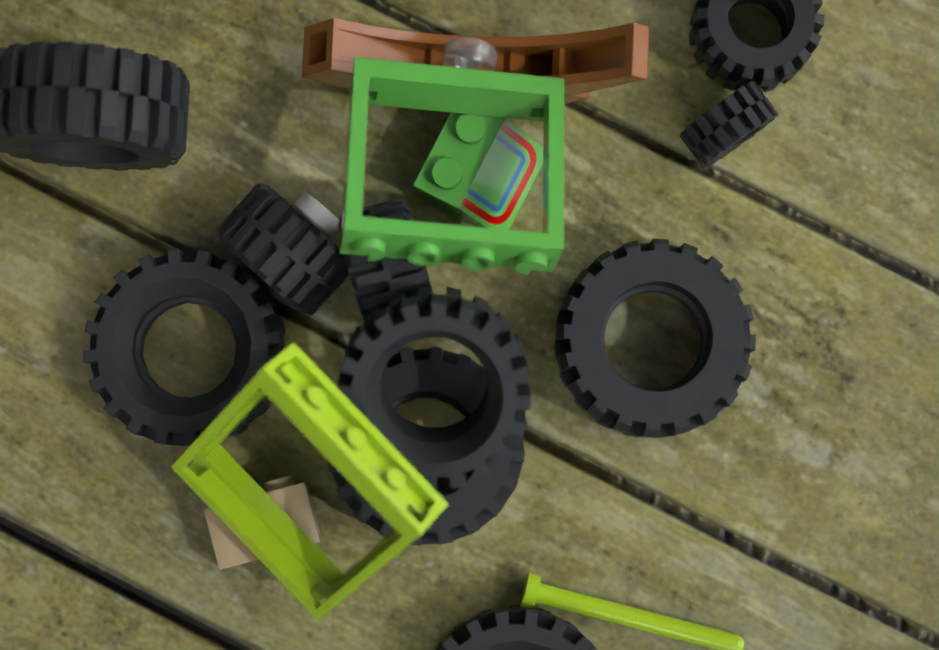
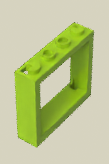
[171,342,448,621]

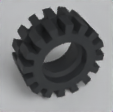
[680,81,779,169]

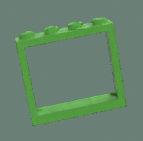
[340,57,564,275]

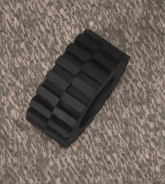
[337,286,531,491]

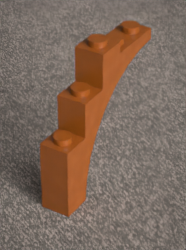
[302,18,649,104]

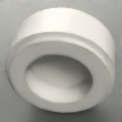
[293,191,339,237]

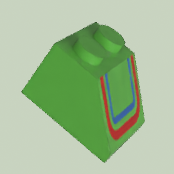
[413,113,543,230]

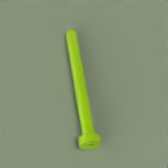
[520,572,744,650]

